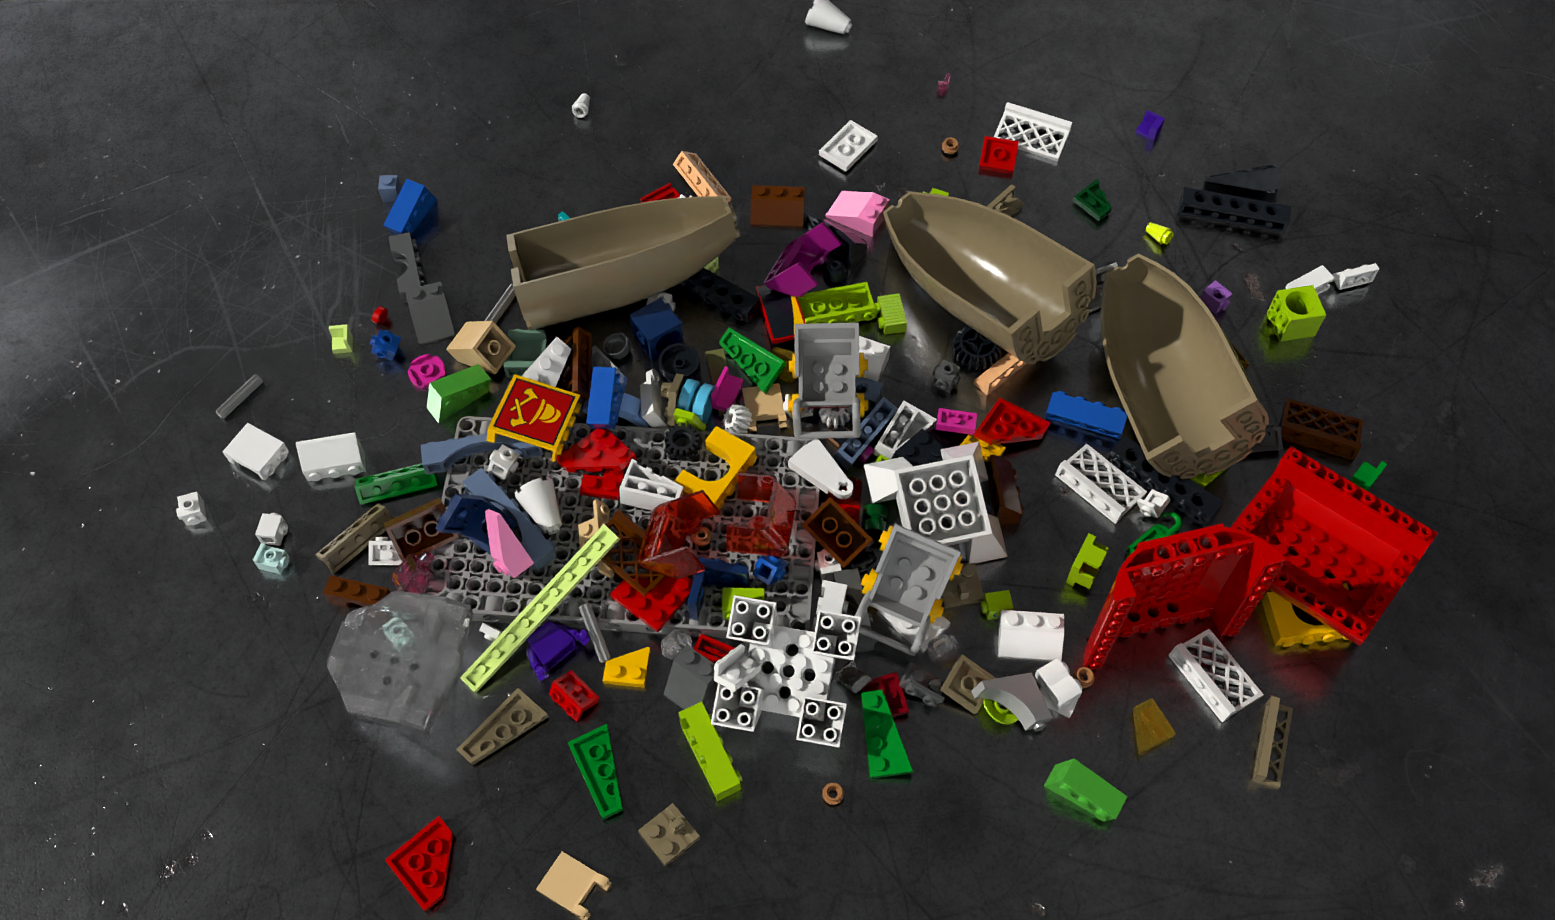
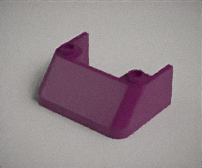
[764,222,842,297]

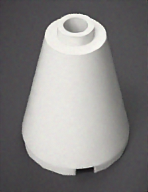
[805,0,852,34]
[515,477,562,535]

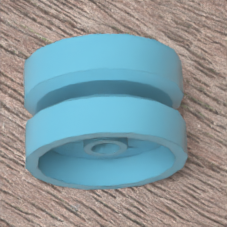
[677,379,715,425]

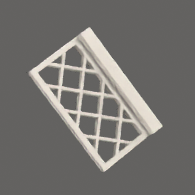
[994,102,1072,162]
[1055,444,1147,524]
[1168,629,1264,723]

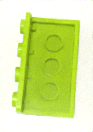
[797,282,878,324]

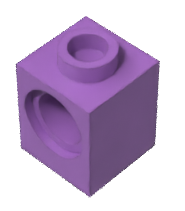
[1200,280,1232,314]

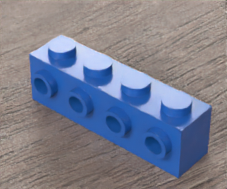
[1045,391,1127,439]

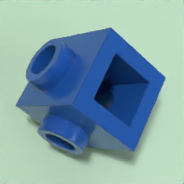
[369,329,401,361]
[752,552,787,585]

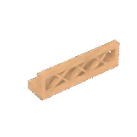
[673,151,732,202]
[974,353,1027,396]

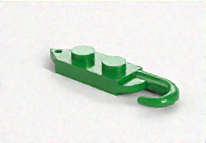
[1126,511,1183,559]

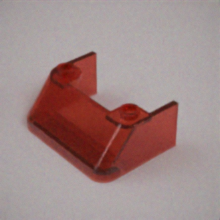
[726,473,796,557]
[637,490,720,579]

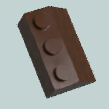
[750,185,805,228]
[986,454,1024,525]
[384,497,459,564]
[802,497,873,568]

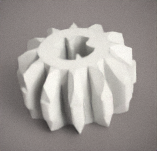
[721,404,753,434]
[819,408,851,428]

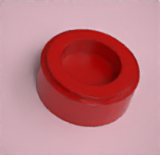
[372,306,388,325]

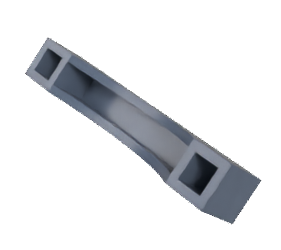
[421,433,544,475]
[462,468,557,571]

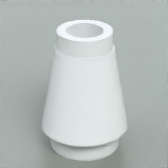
[572,93,590,118]

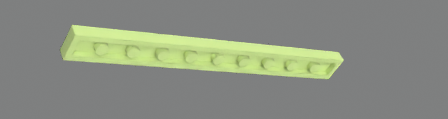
[460,524,620,693]

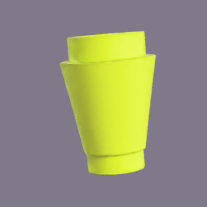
[1145,222,1174,245]

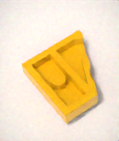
[603,647,651,688]

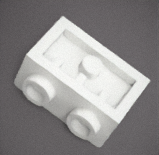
[1333,263,1379,290]
[368,537,407,565]
[714,644,761,692]

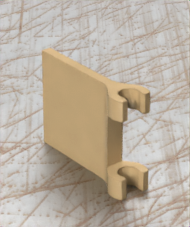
[742,383,787,433]
[536,851,612,920]

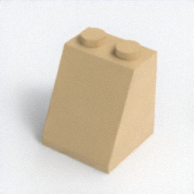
[446,321,516,374]

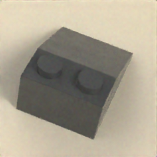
[405,281,456,346]

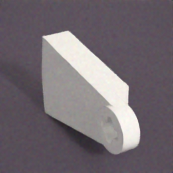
[640,369,671,429]
[788,439,853,499]

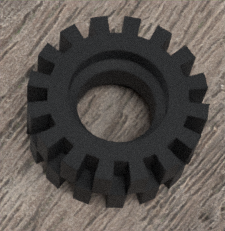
[664,423,700,461]

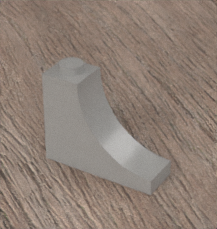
[971,673,1053,731]

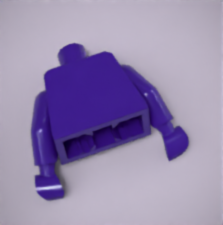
[526,621,591,681]

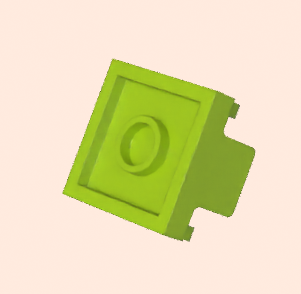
[1066,533,1109,589]

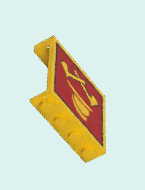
[486,374,582,462]

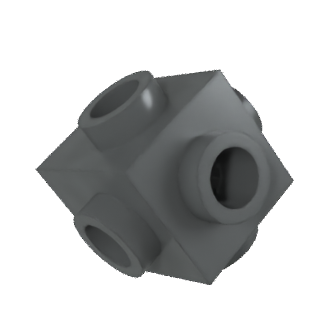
[932,360,961,393]

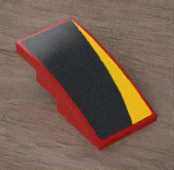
[755,285,806,344]

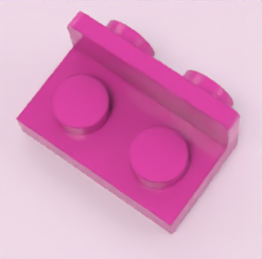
[936,408,977,435]

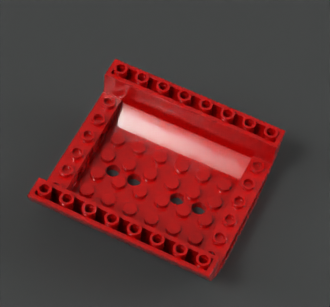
[1230,446,1438,646]
[1083,523,1286,670]

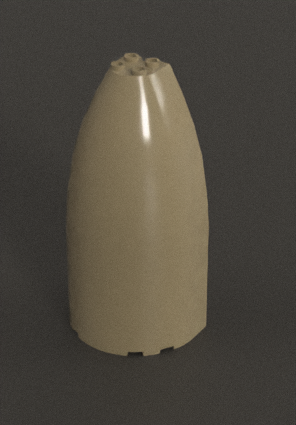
[883,191,1097,364]
[506,196,740,330]
[1100,253,1269,479]

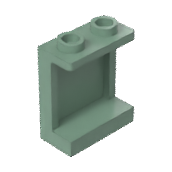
[504,329,548,377]

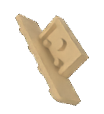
[578,499,614,578]

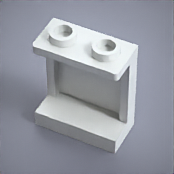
[223,423,289,481]

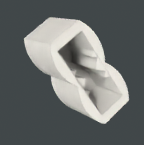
[1035,658,1082,710]

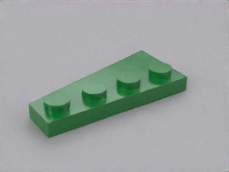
[718,328,787,394]
[861,690,914,779]
[568,724,623,820]

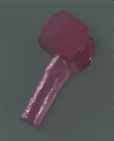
[938,74,950,92]

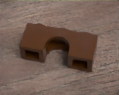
[323,575,393,616]

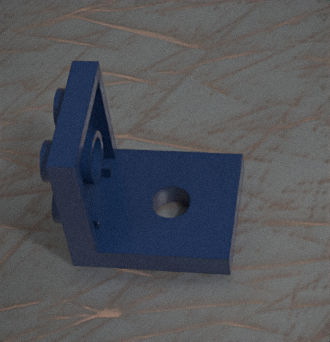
[435,494,516,555]
[687,557,750,621]

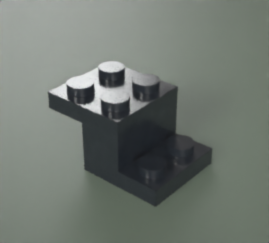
[894,429,954,466]

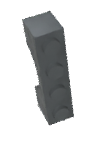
[388,232,425,304]
[833,568,877,653]

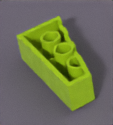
[678,701,743,801]

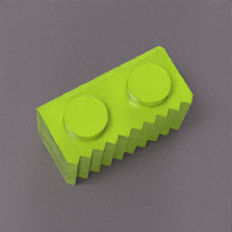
[874,293,907,335]

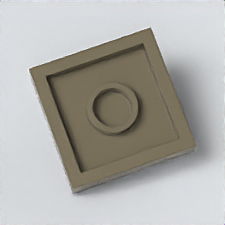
[661,374,684,426]
[941,563,984,608]
[940,654,996,714]
[638,803,700,867]

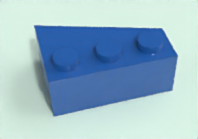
[383,179,437,235]
[586,367,627,429]

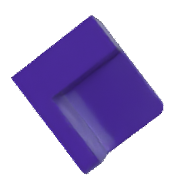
[1136,110,1165,141]

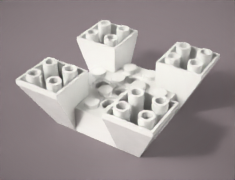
[864,442,1008,564]
[711,595,861,747]

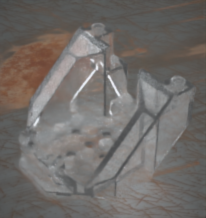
[326,591,473,735]

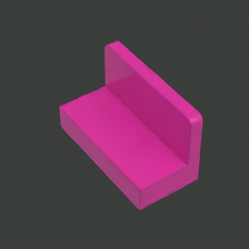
[711,366,743,412]

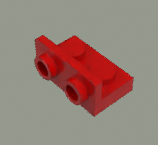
[549,670,600,721]

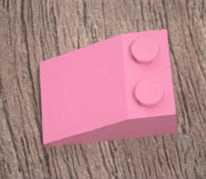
[826,191,890,237]
[485,509,534,578]

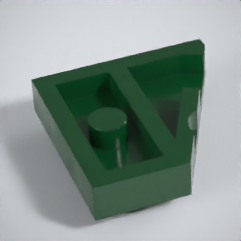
[1073,179,1112,221]

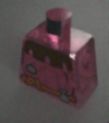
[390,550,434,603]

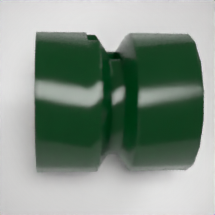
[861,503,888,540]

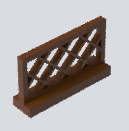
[556,326,592,400]
[1280,398,1363,461]
[584,510,679,597]

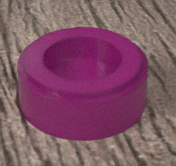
[858,445,875,464]

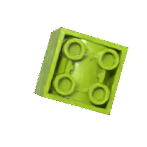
[1267,285,1326,342]

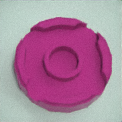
[408,354,446,389]

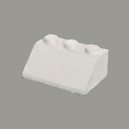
[859,336,890,382]
[296,432,366,481]
[998,610,1064,661]

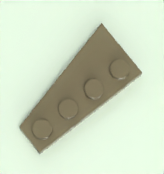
[456,688,549,766]

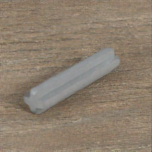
[485,284,516,324]
[216,374,263,419]
[579,603,611,663]

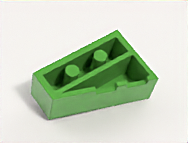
[427,364,491,423]
[1044,759,1127,821]

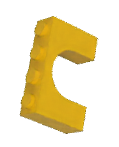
[674,426,757,516]
[1261,583,1349,647]

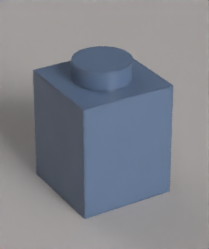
[378,175,402,203]

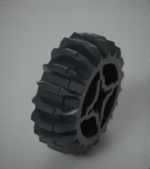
[952,326,1002,371]

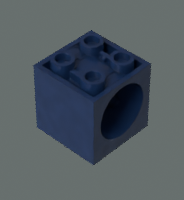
[629,298,684,361]

